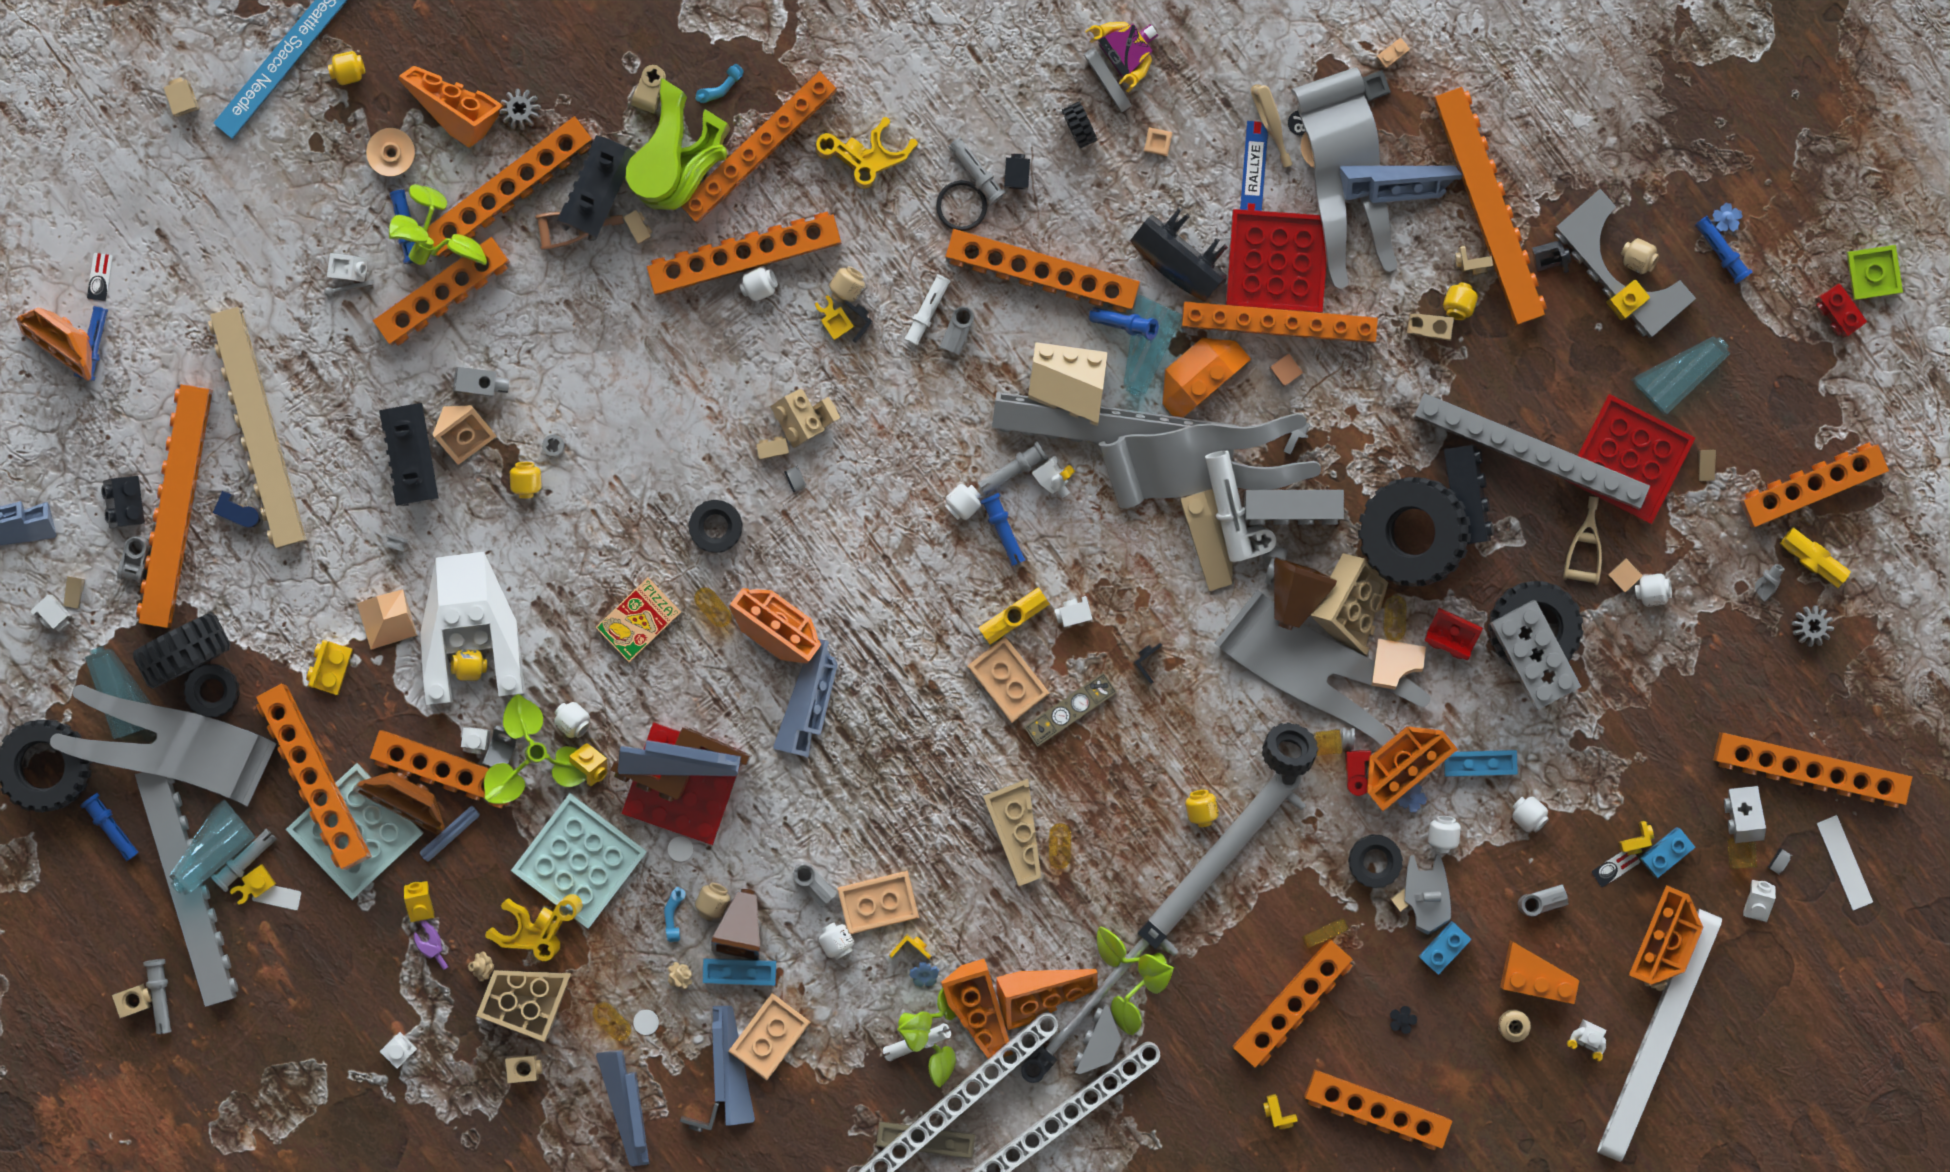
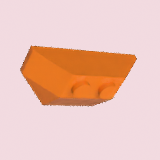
[16,307,92,381]
[1162,338,1251,418]
[729,588,821,664]
[1367,726,1458,811]
[1629,885,1704,985]

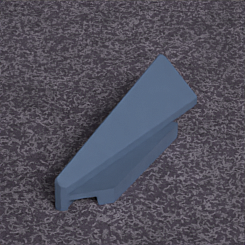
[1340,166,1462,203]
[0,501,56,546]
[773,639,838,757]
[618,740,741,776]
[712,1006,755,1125]
[596,1049,649,1166]

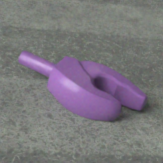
[414,920,448,970]

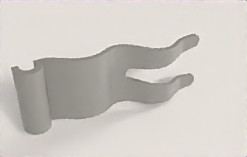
[1291,67,1397,289]
[1099,413,1321,508]
[1214,589,1430,746]
[50,685,277,806]

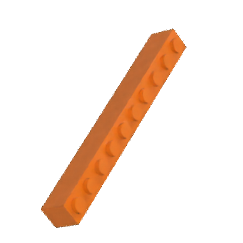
[1433,87,1547,326]
[136,384,213,628]

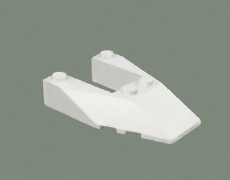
[420,552,525,705]

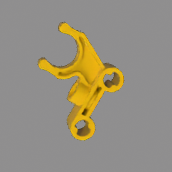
[815,117,918,189]
[485,894,583,961]

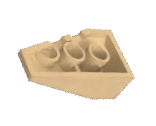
[1180,489,1233,592]

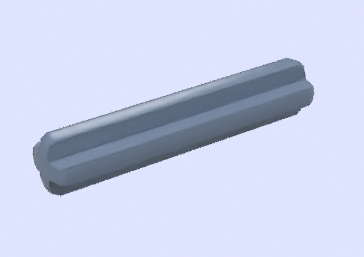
[420,806,480,861]

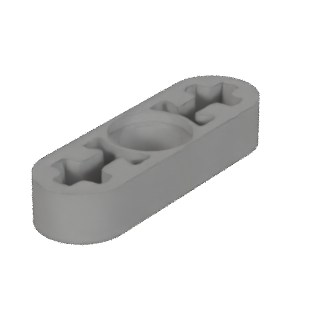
[1083,47,1132,113]

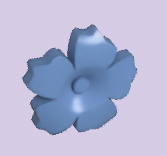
[1712,203,1742,232]
[1397,783,1427,813]
[910,961,939,987]

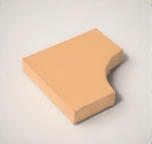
[1371,639,1426,690]

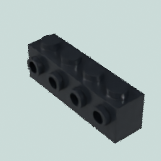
[1444,445,1494,545]

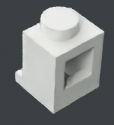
[30,595,72,632]
[1055,596,1092,627]
[461,727,490,754]
[380,1032,417,1068]

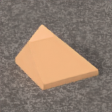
[433,405,497,465]
[357,589,418,650]

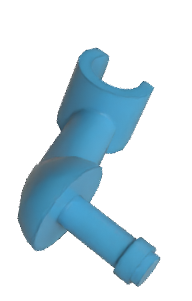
[695,64,744,103]
[664,887,686,942]

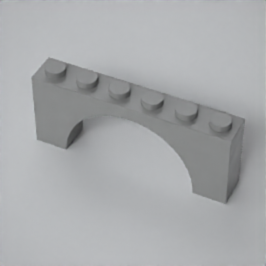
[1554,189,1696,338]

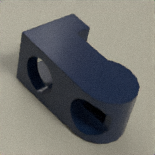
[213,491,261,528]

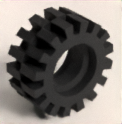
[1062,101,1098,149]

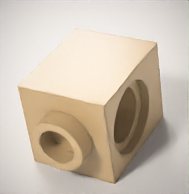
[163,78,199,117]
[112,984,152,1018]
[505,1054,542,1083]

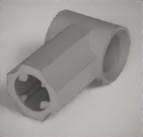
[940,306,974,355]
[793,862,837,907]
[1518,884,1569,916]

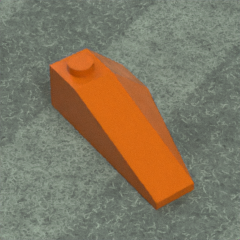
[398,66,504,148]
[941,959,1013,1059]
[996,969,1098,1030]

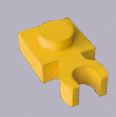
[815,295,854,341]
[230,864,276,904]

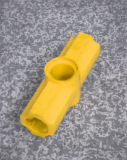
[1780,527,1851,588]
[978,587,1050,645]

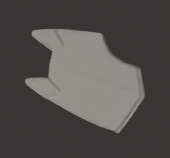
[1404,854,1451,935]

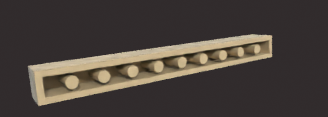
[208,307,306,548]

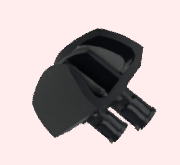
[557,135,636,241]
[1130,207,1228,302]
[379,403,439,506]

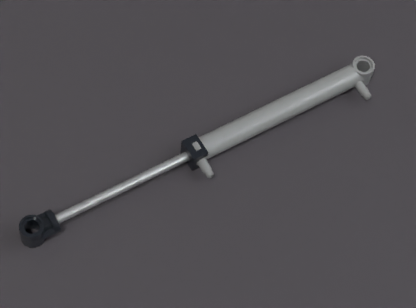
[1021,773,1306,1083]

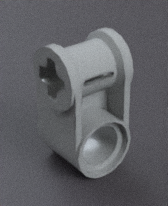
[117,536,150,584]

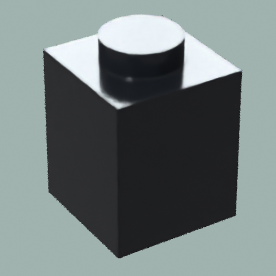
[1004,154,1030,190]

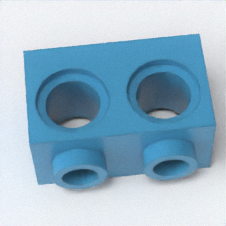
[1639,827,1695,878]
[1418,921,1472,975]

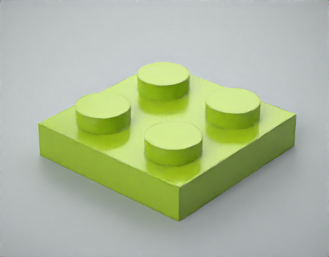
[1846,245,1903,300]

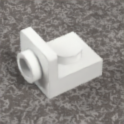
[327,253,367,282]

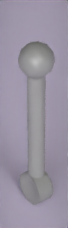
[324,280,374,297]

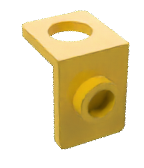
[1606,280,1650,320]
[889,934,932,959]

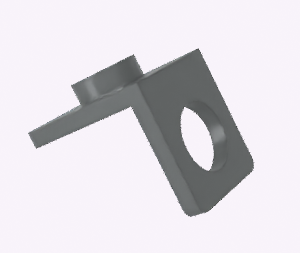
[483,726,517,768]
[680,1101,720,1132]

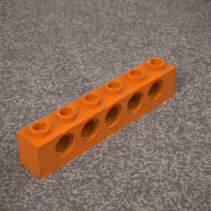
[373,237,510,346]
[1740,442,1889,528]
[370,730,510,809]
[1233,939,1353,1068]
[1304,1069,1452,1150]

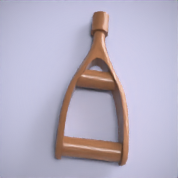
[535,212,624,250]

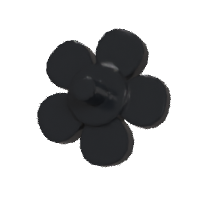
[1390,1006,1417,1034]

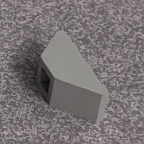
[1073,1004,1122,1074]

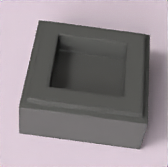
[1362,70,1391,102]

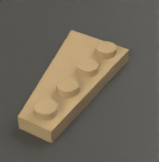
[983,778,1041,886]

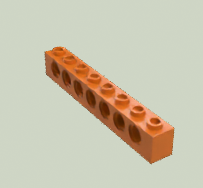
[681,71,837,224]
[427,116,593,258]
[647,212,842,296]
[945,229,1140,314]
[1181,302,1378,343]
[256,683,372,870]
[1713,732,1912,808]

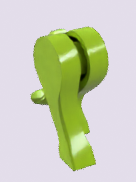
[626,78,731,210]

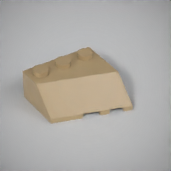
[1028,342,1108,426]
[1310,553,1388,656]
[476,970,571,1043]

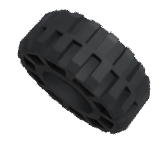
[1358,477,1471,587]

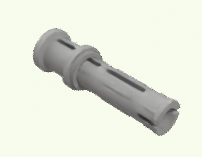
[948,137,1007,206]
[978,441,1049,495]
[211,828,277,892]
[143,959,172,1034]

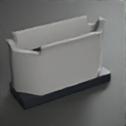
[784,465,807,493]
[1767,848,1792,875]

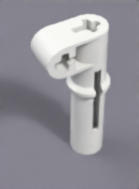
[1205,451,1276,562]

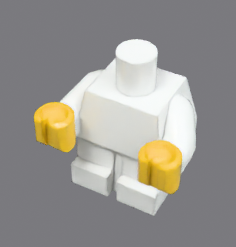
[1032,455,1075,498]
[1567,1019,1606,1061]

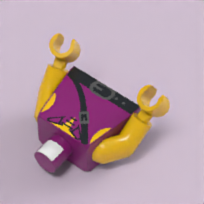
[1085,22,1159,92]

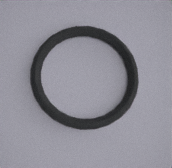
[936,180,987,231]

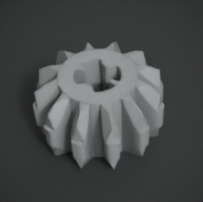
[500,89,541,130]
[1792,606,1834,647]

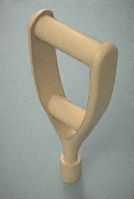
[1251,84,1292,168]
[1563,496,1602,585]

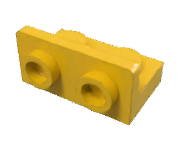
[306,640,353,695]

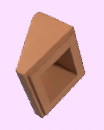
[1269,354,1303,387]

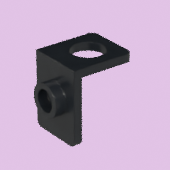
[845,301,873,344]
[1134,643,1162,684]

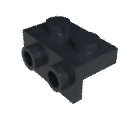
[101,476,145,528]

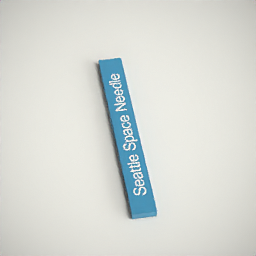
[213,0,348,139]

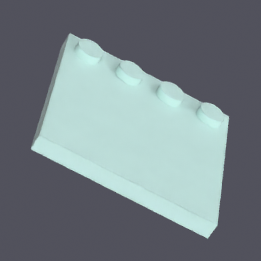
[286,763,423,900]
[511,793,647,928]

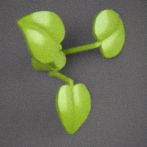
[389,184,487,265]
[484,694,587,804]
[1097,926,1174,1035]
[897,987,957,1087]

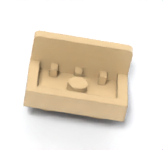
[770,389,825,448]

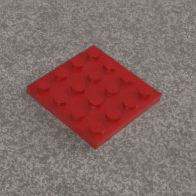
[1226,209,1326,313]
[1564,394,1695,524]
[621,722,740,845]

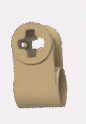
[631,65,666,114]

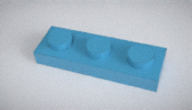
[1444,750,1518,776]
[703,958,776,986]

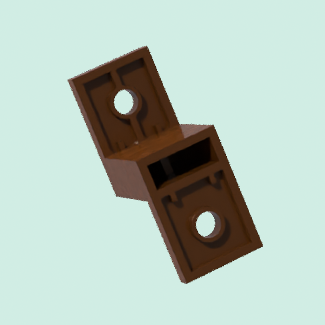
[610,726,752,802]

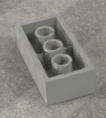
[1244,490,1344,525]
[1490,600,1581,710]

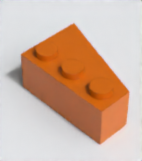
[1500,940,1579,1004]

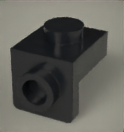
[1532,240,1571,273]

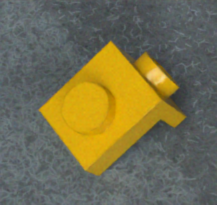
[569,743,608,786]
[1618,821,1654,855]
[404,881,434,922]
[1263,1094,1298,1129]

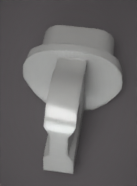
[1284,423,1310,454]
[1263,546,1288,585]
[1755,564,1785,601]

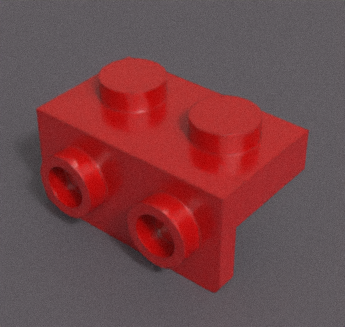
[1815,284,1867,338]
[1424,608,1483,661]

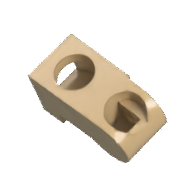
[1407,314,1454,341]

